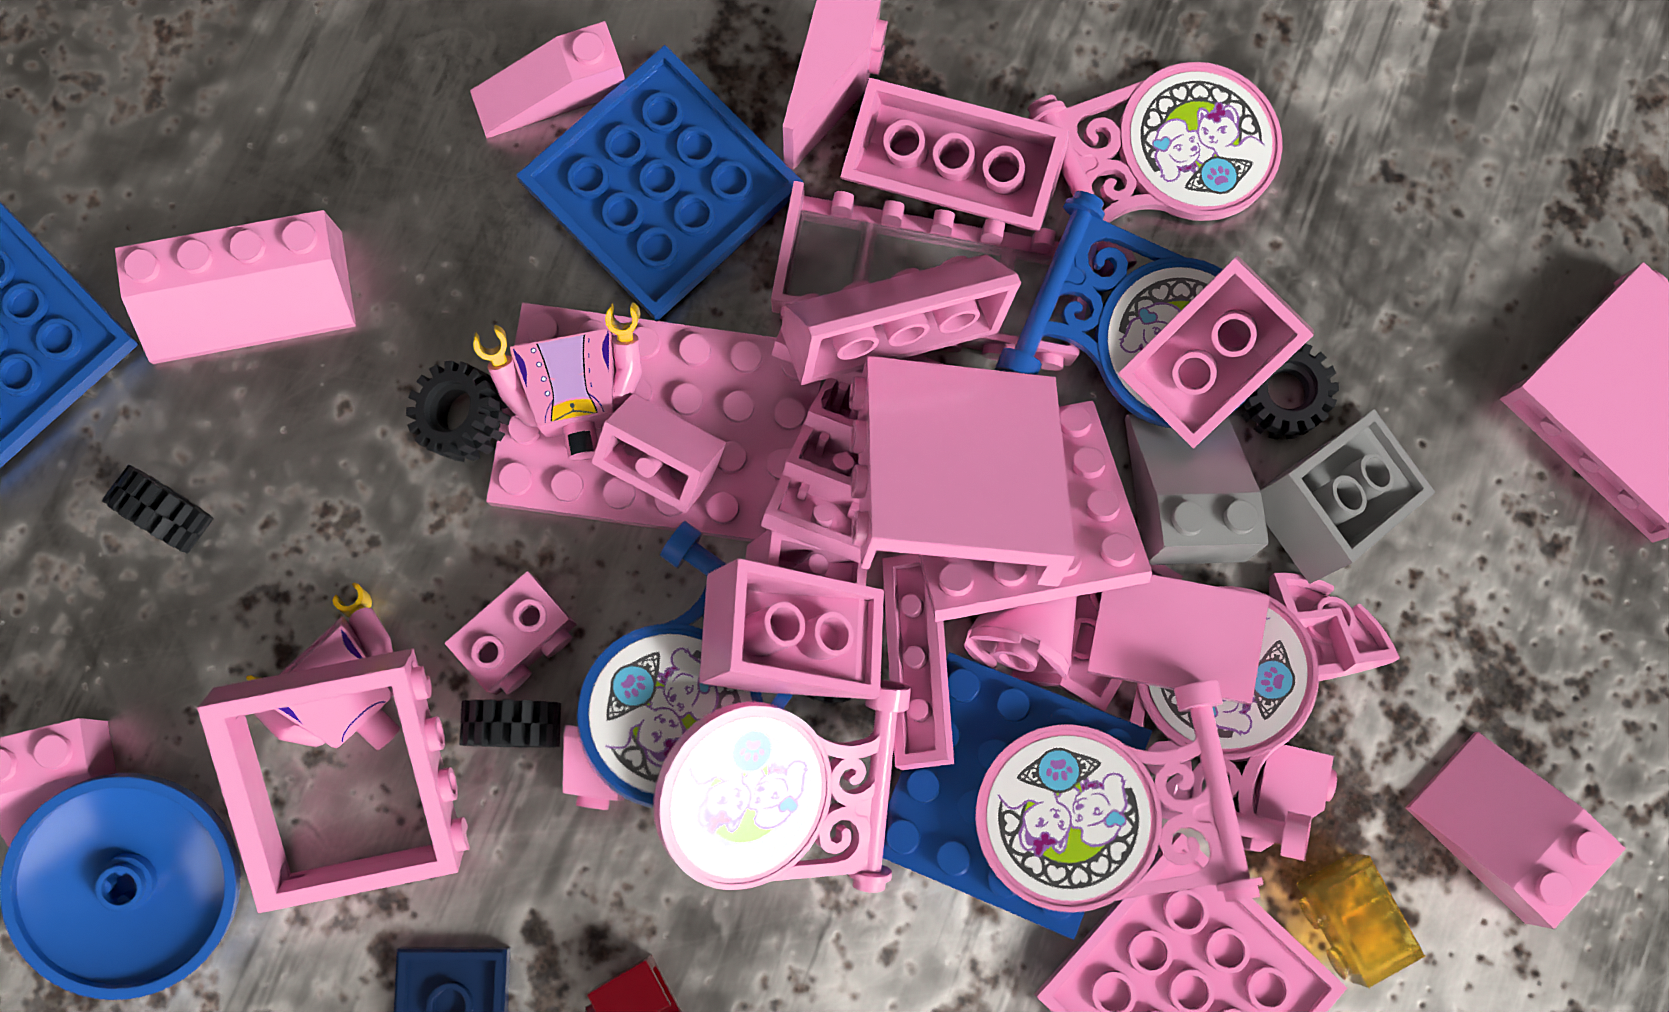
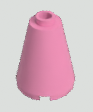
[964,596,1077,686]

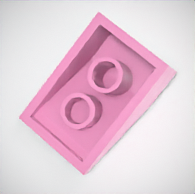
[783,0,888,170]
[1118,255,1314,449]
[699,558,884,699]
[1405,732,1626,929]

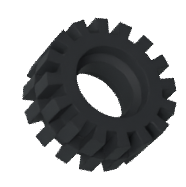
[1239,343,1339,440]
[406,360,510,462]
[102,464,214,554]
[459,699,561,748]

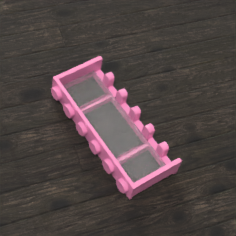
[771,181,1098,371]

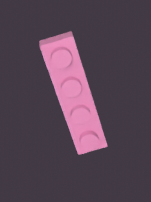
[882,553,954,770]

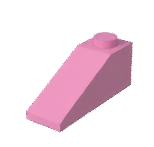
[470,21,625,138]

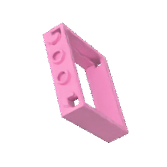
[197,648,470,913]

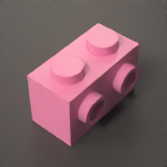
[591,393,726,513]
[444,571,577,695]

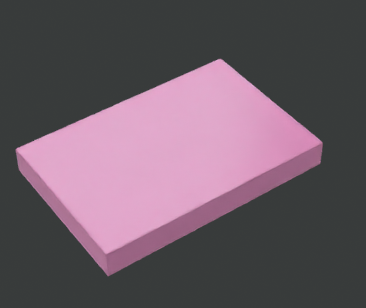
[1087,575,1270,705]

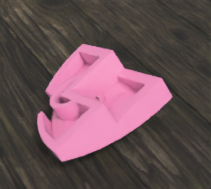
[1269,573,1400,681]

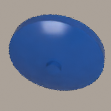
[0,773,241,1000]

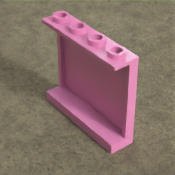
[1500,262,1669,543]
[849,356,1076,587]

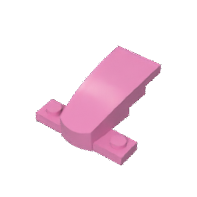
[761,329,946,564]

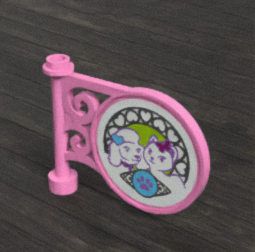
[1027,62,1282,277]
[1130,586,1319,861]
[654,680,911,892]
[976,680,1263,912]

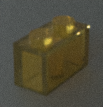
[1296,853,1426,988]

